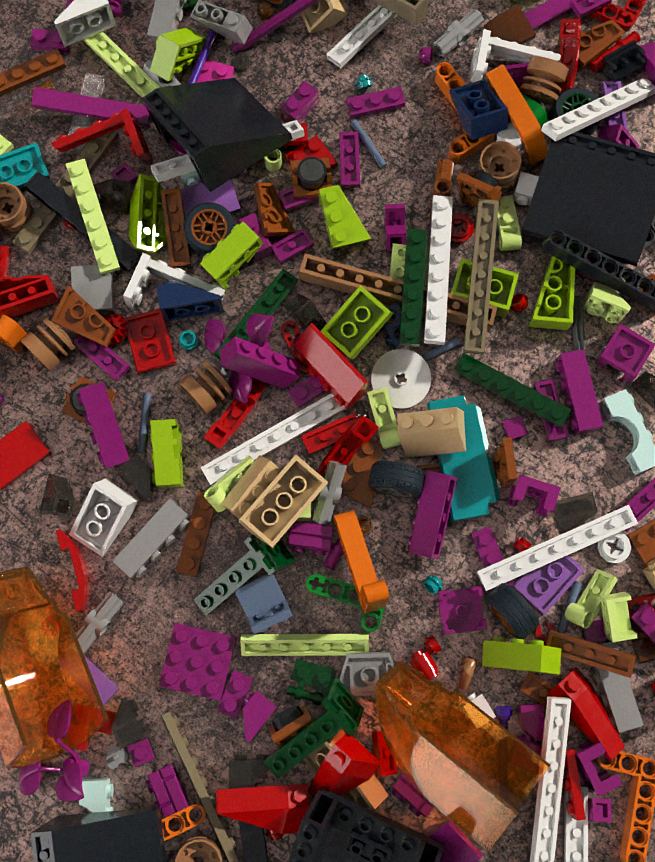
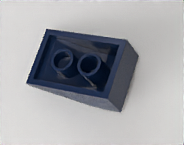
[449,79,508,140]
[156,282,224,322]

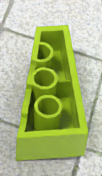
[528,249,575,330]

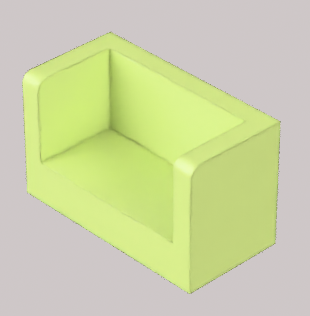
[600,592,638,642]

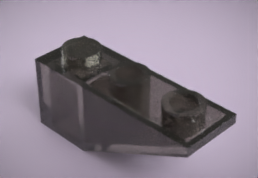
[73,179,132,212]

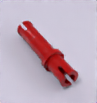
[589,31,641,72]

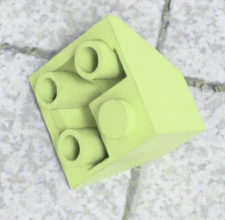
[583,282,631,324]

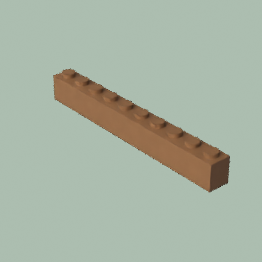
[299,254,497,333]

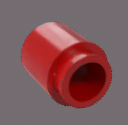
[410,649,439,683]

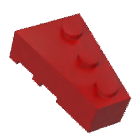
[0,275,60,318]

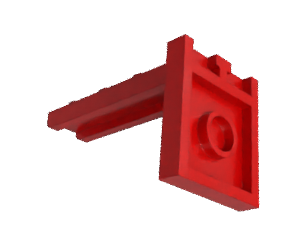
[51,108,153,163]

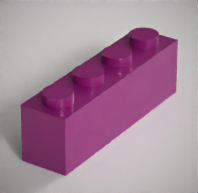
[219,337,300,389]
[555,349,603,435]
[76,381,130,468]
[408,470,457,559]

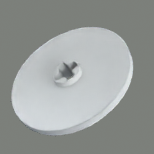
[371,349,431,409]

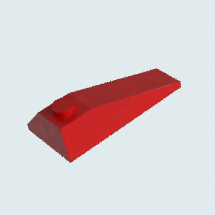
[548,667,625,761]
[308,733,382,798]
[215,784,310,834]

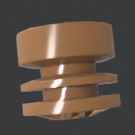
[519,56,569,103]
[479,141,522,193]
[0,182,33,233]
[20,317,76,371]
[178,360,233,415]
[175,835,223,862]

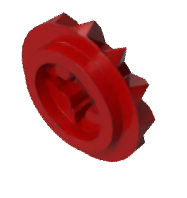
[451,213,474,244]
[104,313,128,345]

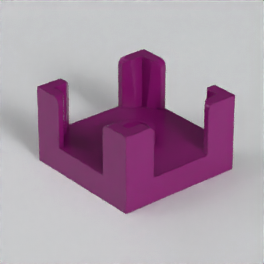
[595,324,655,383]
[506,474,561,517]
[437,586,488,635]
[571,739,622,797]

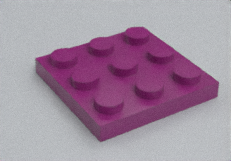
[159,623,237,701]

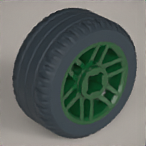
[549,87,601,136]

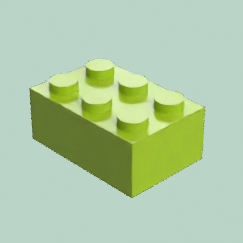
[451,258,519,318]
[321,285,393,359]

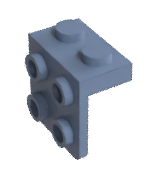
[235,573,293,634]

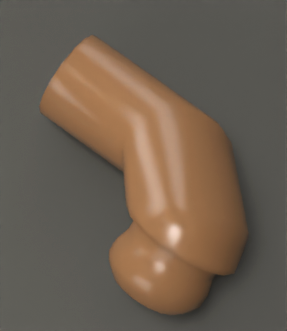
[459,656,477,690]

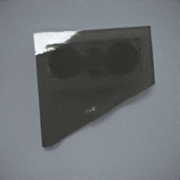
[553,492,598,535]

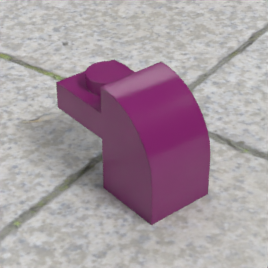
[384,204,406,251]
[517,703,545,740]

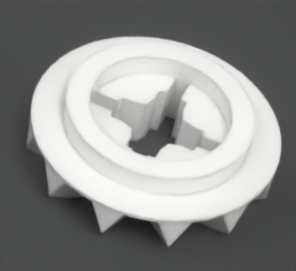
[597,532,631,563]

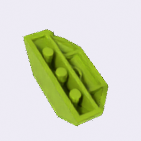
[128,174,168,253]

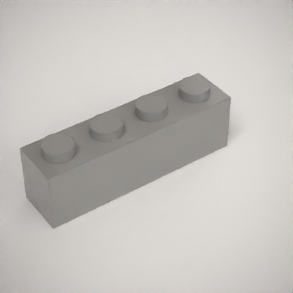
[147,0,187,42]
[112,498,191,579]
[592,641,644,733]

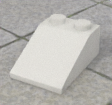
[54,0,116,47]
[69,478,139,557]

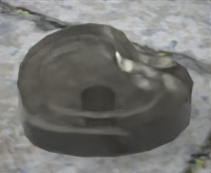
[267,25,286,43]
[230,52,250,71]
[354,401,369,419]

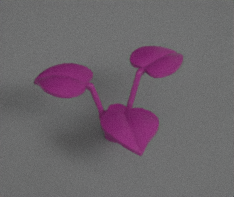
[204,313,274,403]
[19,700,90,802]

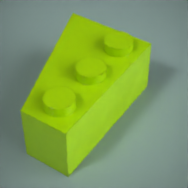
[318,185,371,250]
[482,637,561,675]

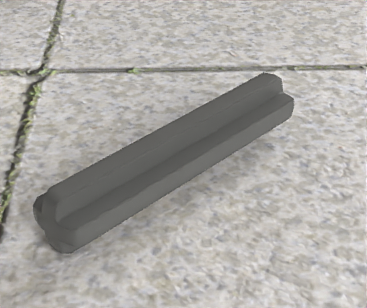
[572,296,586,351]

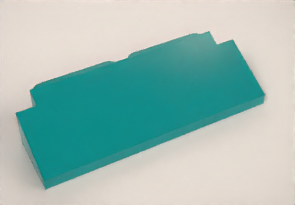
[427,395,500,522]

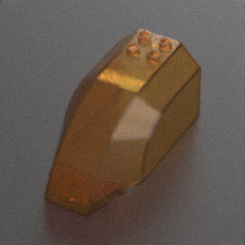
[0,566,109,768]
[376,661,551,852]

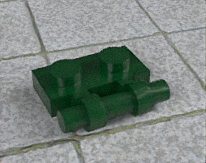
[286,659,337,706]

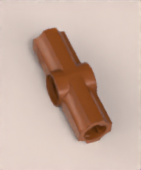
[430,159,454,217]

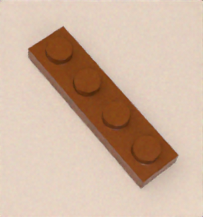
[0,48,67,96]
[161,188,192,269]
[176,492,215,577]
[546,630,637,678]
[518,671,586,736]

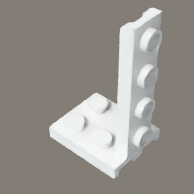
[468,29,561,84]
[123,253,225,310]

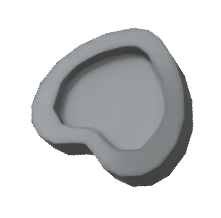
[106,746,129,769]

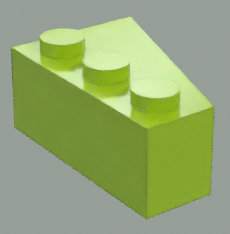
[150,27,207,81]
[200,222,263,291]
[150,419,183,489]

